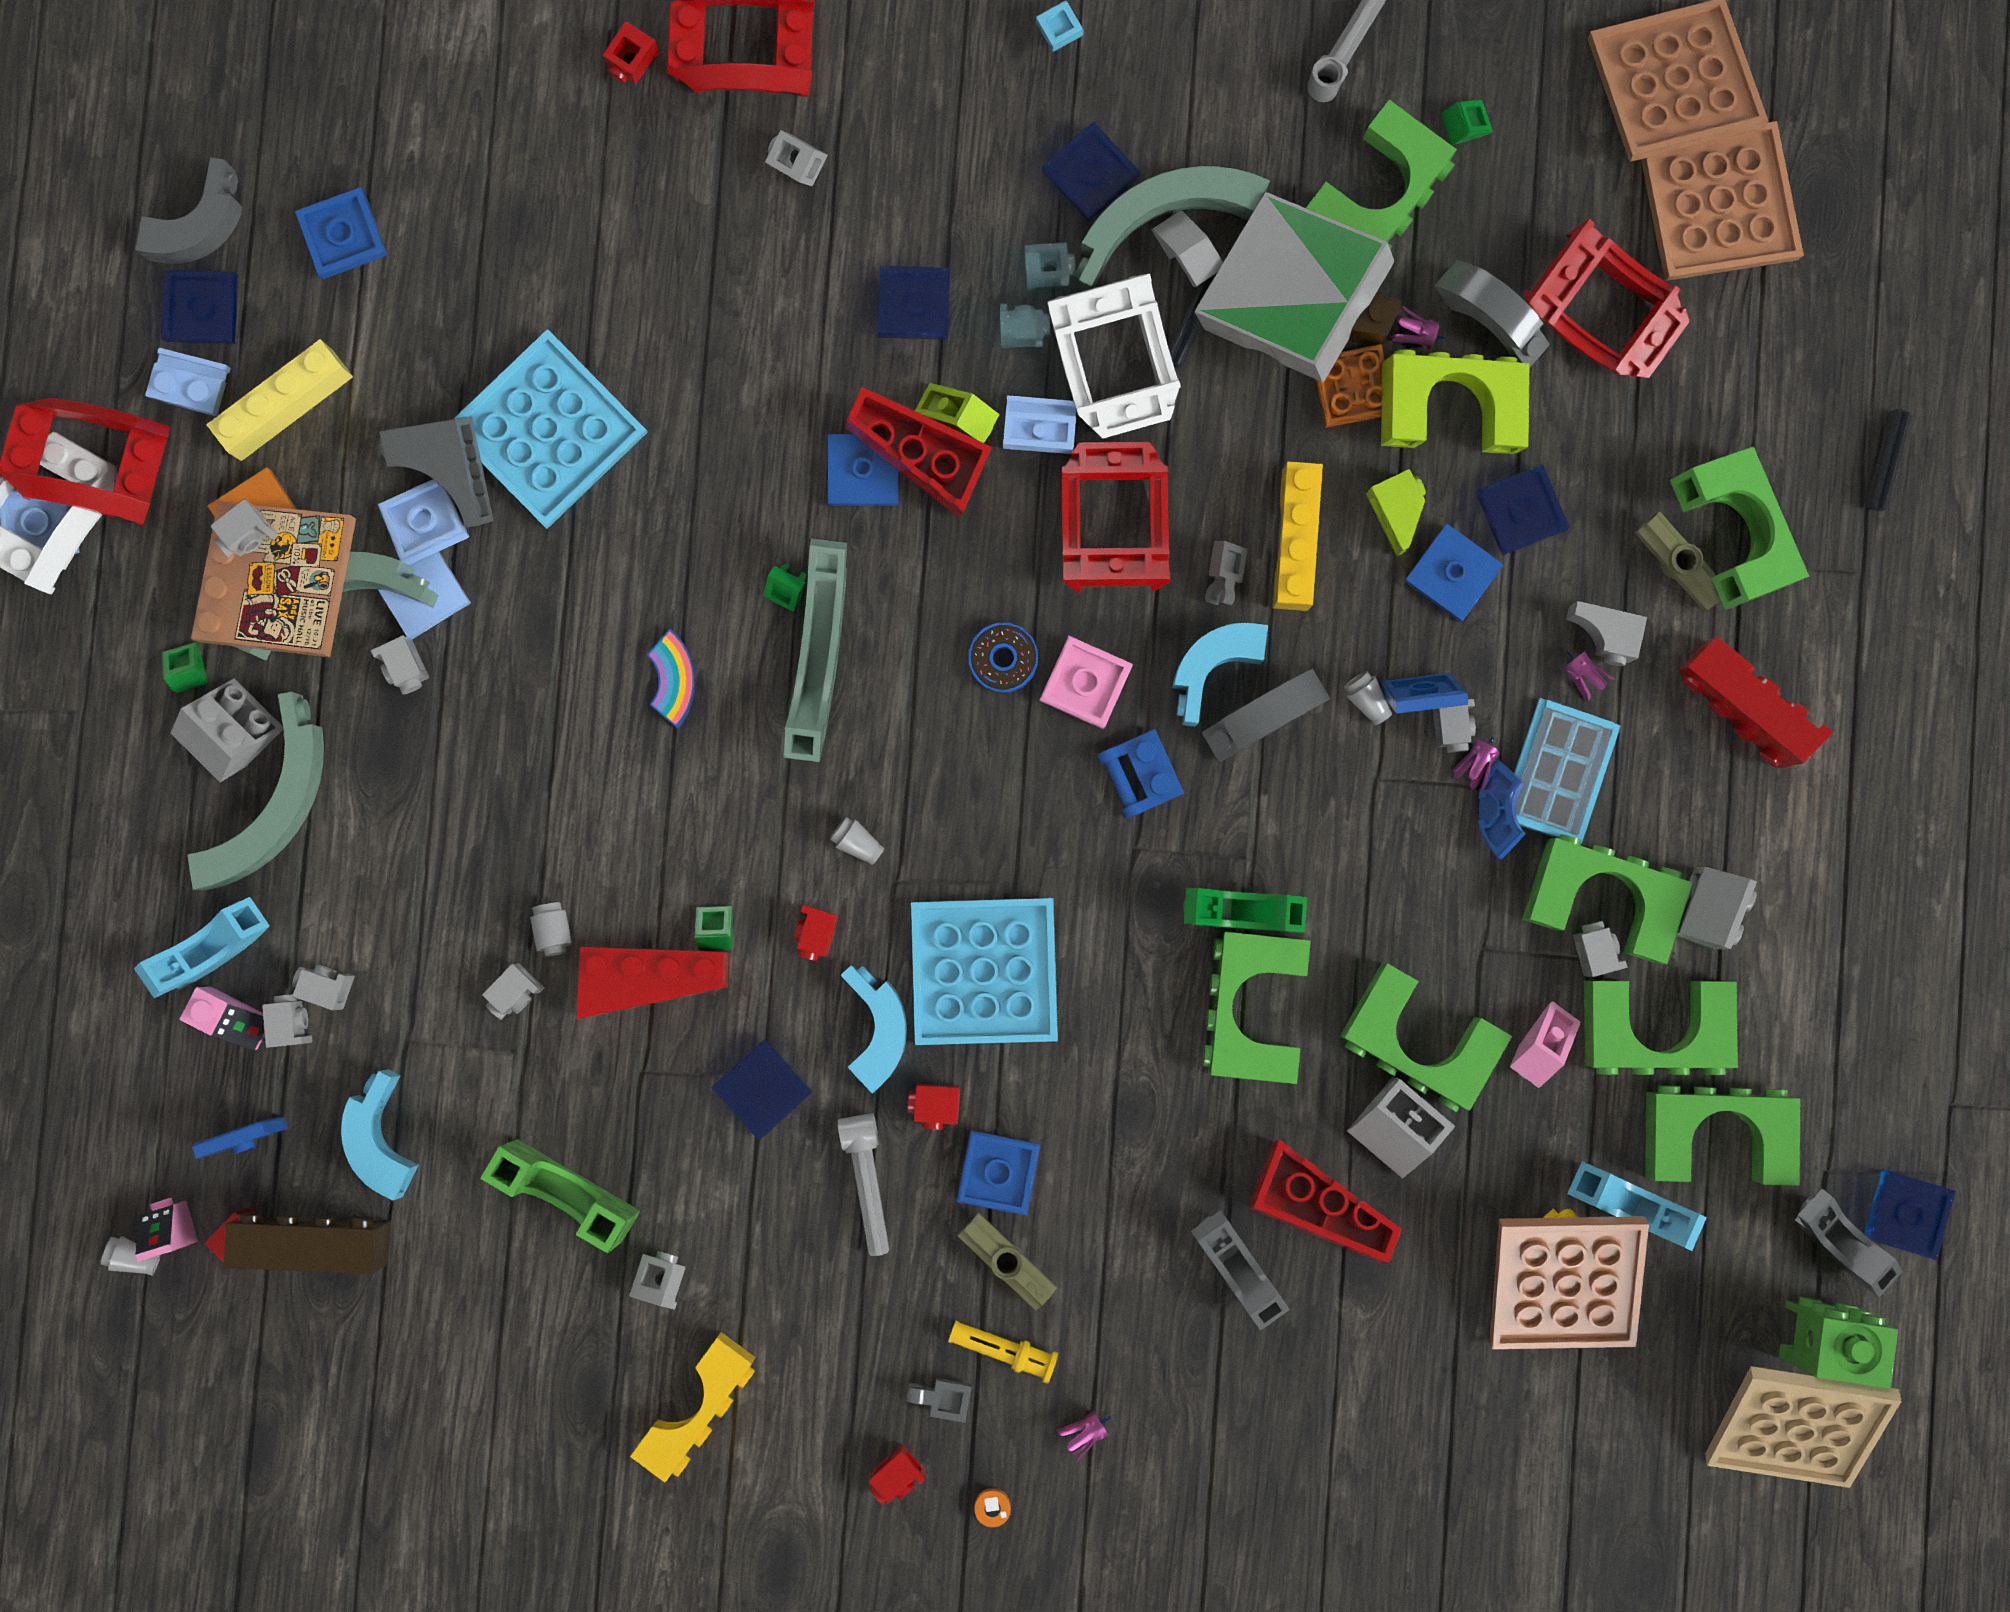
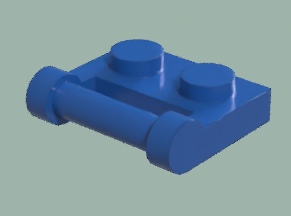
[1097,729,1184,819]

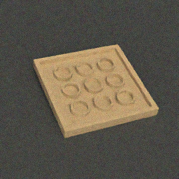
[1705,1366,1901,1488]

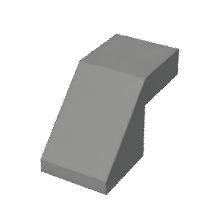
[1151,210,1223,287]

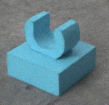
[1036,0,1083,52]

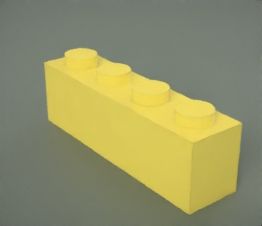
[206,339,353,461]

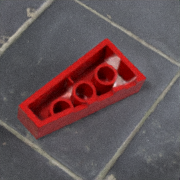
[846,387,992,519]
[1678,636,1834,769]
[577,947,729,1019]
[1248,1139,1402,1263]

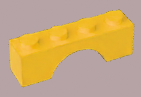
[1272,462,1323,611]
[630,1332,756,1482]

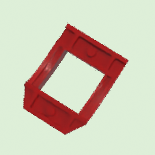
[666,0,816,97]
[1525,219,1689,378]
[0,398,170,526]
[1062,442,1170,593]

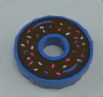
[969,623,1038,693]

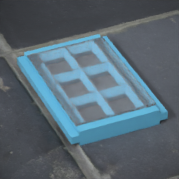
[1514,698,1621,846]

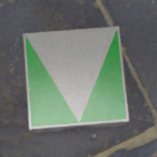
[1195,192,1395,382]

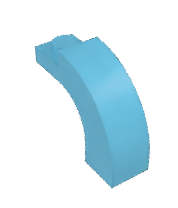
[1172,623,1268,727]
[134,897,269,998]
[841,965,907,1093]
[341,1069,419,1201]
[1568,1161,1707,1251]

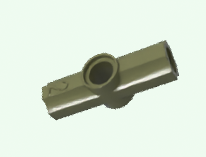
[1634,511,1721,611]
[957,1212,1057,1310]

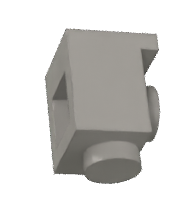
[765,130,828,186]
[211,499,278,557]
[371,636,430,694]
[1433,699,1476,753]
[1573,921,1628,977]
[482,963,545,1019]
[292,965,355,1010]
[262,994,312,1048]
[629,1251,685,1309]

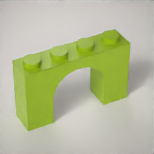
[1381,350,1530,454]

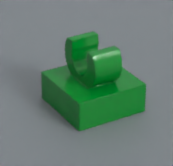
[763,563,806,612]

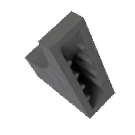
[379,416,494,528]

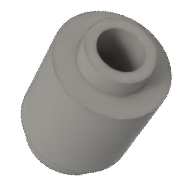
[530,902,572,957]

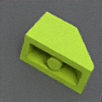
[915,383,1000,443]
[1366,469,1426,556]

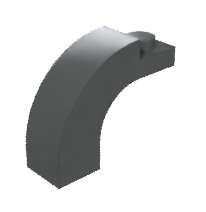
[135,157,243,264]
[1435,260,1550,368]
[1202,669,1330,763]
[1795,1189,1903,1298]
[1191,1210,1290,1331]

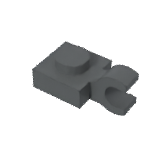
[1205,541,1247,605]
[906,1378,972,1423]

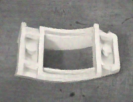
[1047,274,1181,438]
[0,431,117,594]

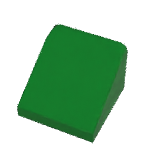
[1442,100,1493,144]
[162,642,207,693]
[695,906,733,951]

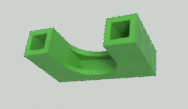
[1306,100,1457,250]
[1670,446,1809,610]
[1522,834,1693,964]
[1203,932,1311,1084]
[1340,963,1512,1112]
[1584,981,1738,1075]
[1645,1085,1800,1186]
[480,1139,640,1253]

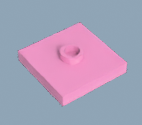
[1040,636,1133,730]

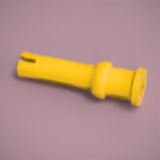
[948,1320,1059,1384]

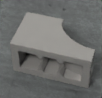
[1566,601,1647,666]

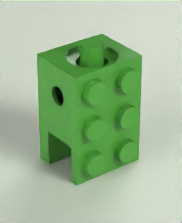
[1779,1297,1898,1389]

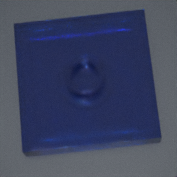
[1042,121,1140,221]
[878,266,950,340]
[161,270,239,344]
[1476,464,1570,556]
[711,1039,813,1140]
[1864,1169,1956,1260]

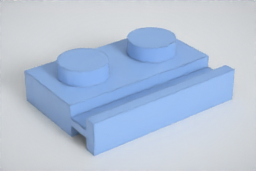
[145,348,231,416]
[1003,396,1076,454]

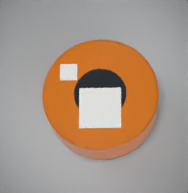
[975,1488,1011,1527]

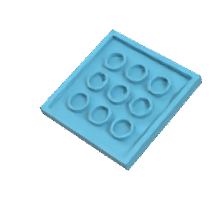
[454,329,647,529]
[911,898,1058,1045]

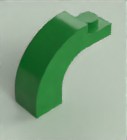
[1183,888,1307,933]

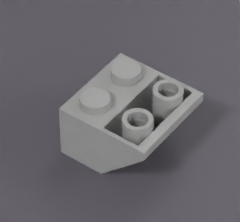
[171,679,283,782]
[1676,867,1757,949]
[1347,1077,1455,1178]

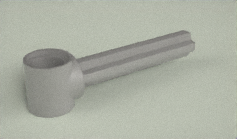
[1307,0,1386,102]
[838,1113,889,1256]

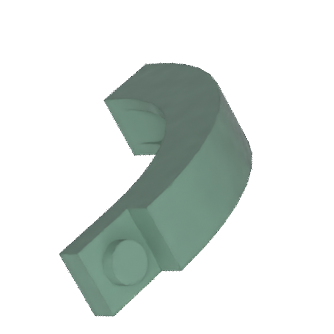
[1075,166,1270,292]
[784,539,847,762]
[233,552,439,661]
[187,692,324,891]

